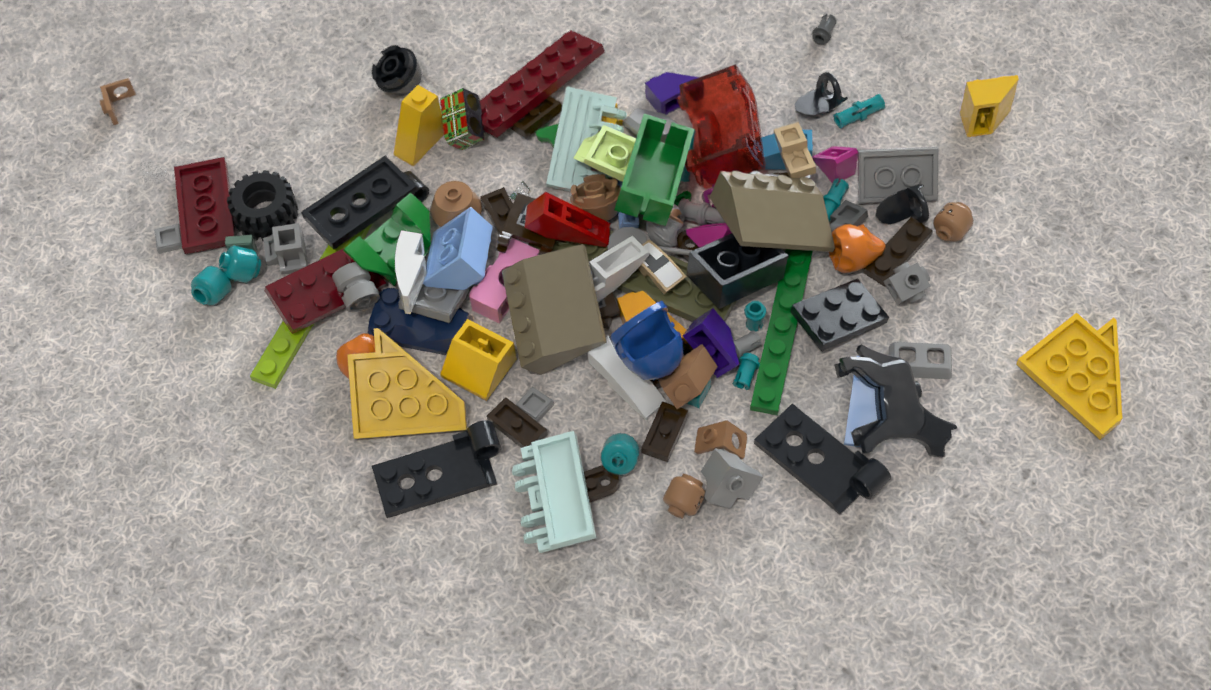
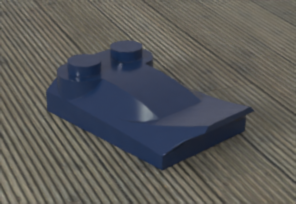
[367,288,469,355]

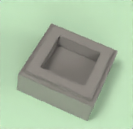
[154,223,182,254]
[516,386,554,422]

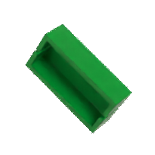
[614,113,694,226]

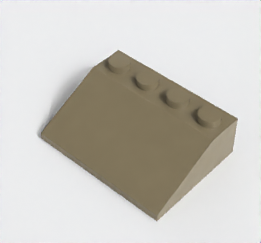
[710,171,835,252]
[502,244,607,375]

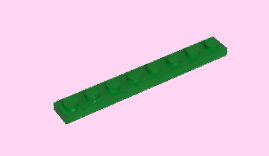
[750,249,813,416]

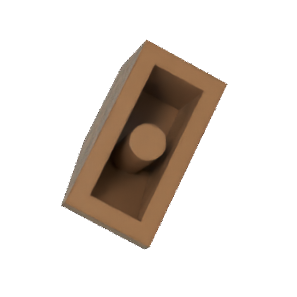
[658,344,718,409]

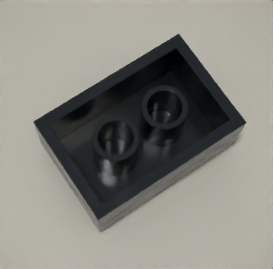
[686,233,788,309]

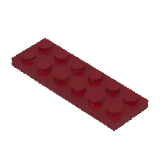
[480,30,605,138]

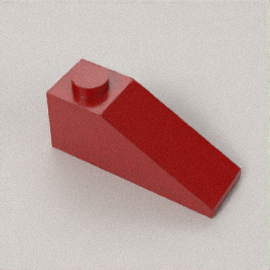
[525,191,610,247]

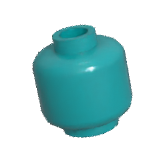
[219,246,261,283]
[191,266,231,306]
[601,433,640,475]

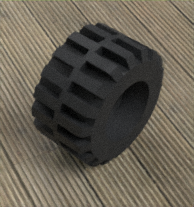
[227,170,298,241]

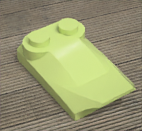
[573,125,636,182]

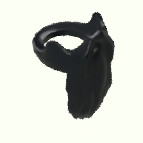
[795,72,848,116]
[875,184,929,225]

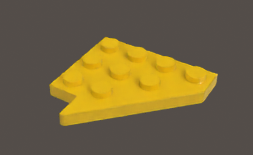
[1016,313,1122,440]
[347,328,467,439]

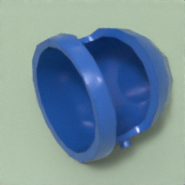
[609,301,683,380]

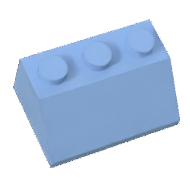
[423,207,493,290]

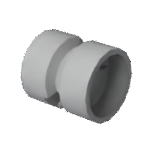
[332,262,380,312]

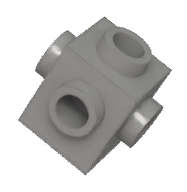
[884,262,931,305]

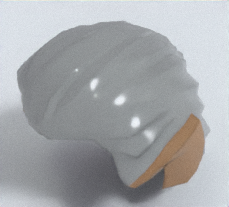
[646,204,683,248]

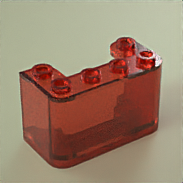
[678,64,765,189]

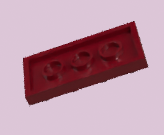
[174,157,236,254]
[264,248,386,334]

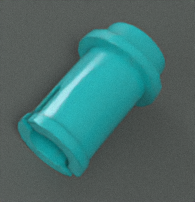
[744,301,766,332]
[732,353,760,390]

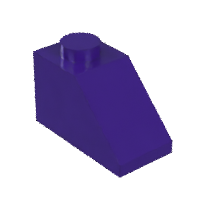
[645,72,704,115]
[683,308,739,378]

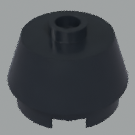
[372,45,422,95]

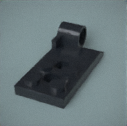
[301,155,429,250]
[754,403,891,515]
[372,420,501,518]

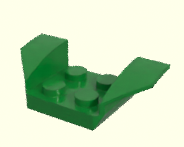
[343,193,431,286]

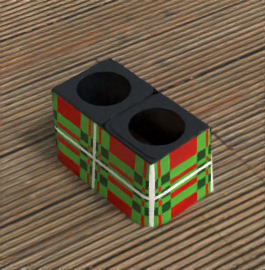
[440,88,484,150]

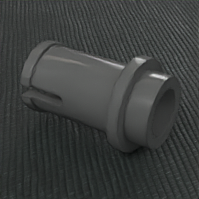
[812,14,837,45]

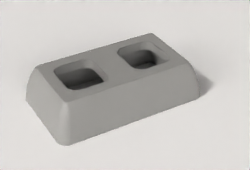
[889,342,952,379]

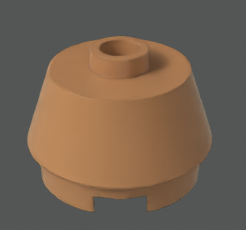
[570,174,621,221]
[430,181,482,227]

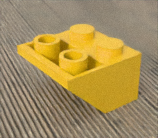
[960,75,1019,137]
[440,319,517,401]

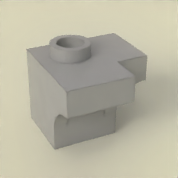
[263,223,308,275]
[701,448,763,509]

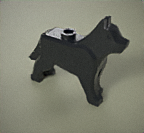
[834,345,958,457]

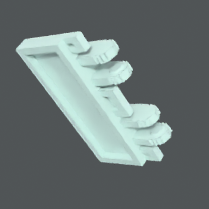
[546,87,627,192]
[512,431,596,553]

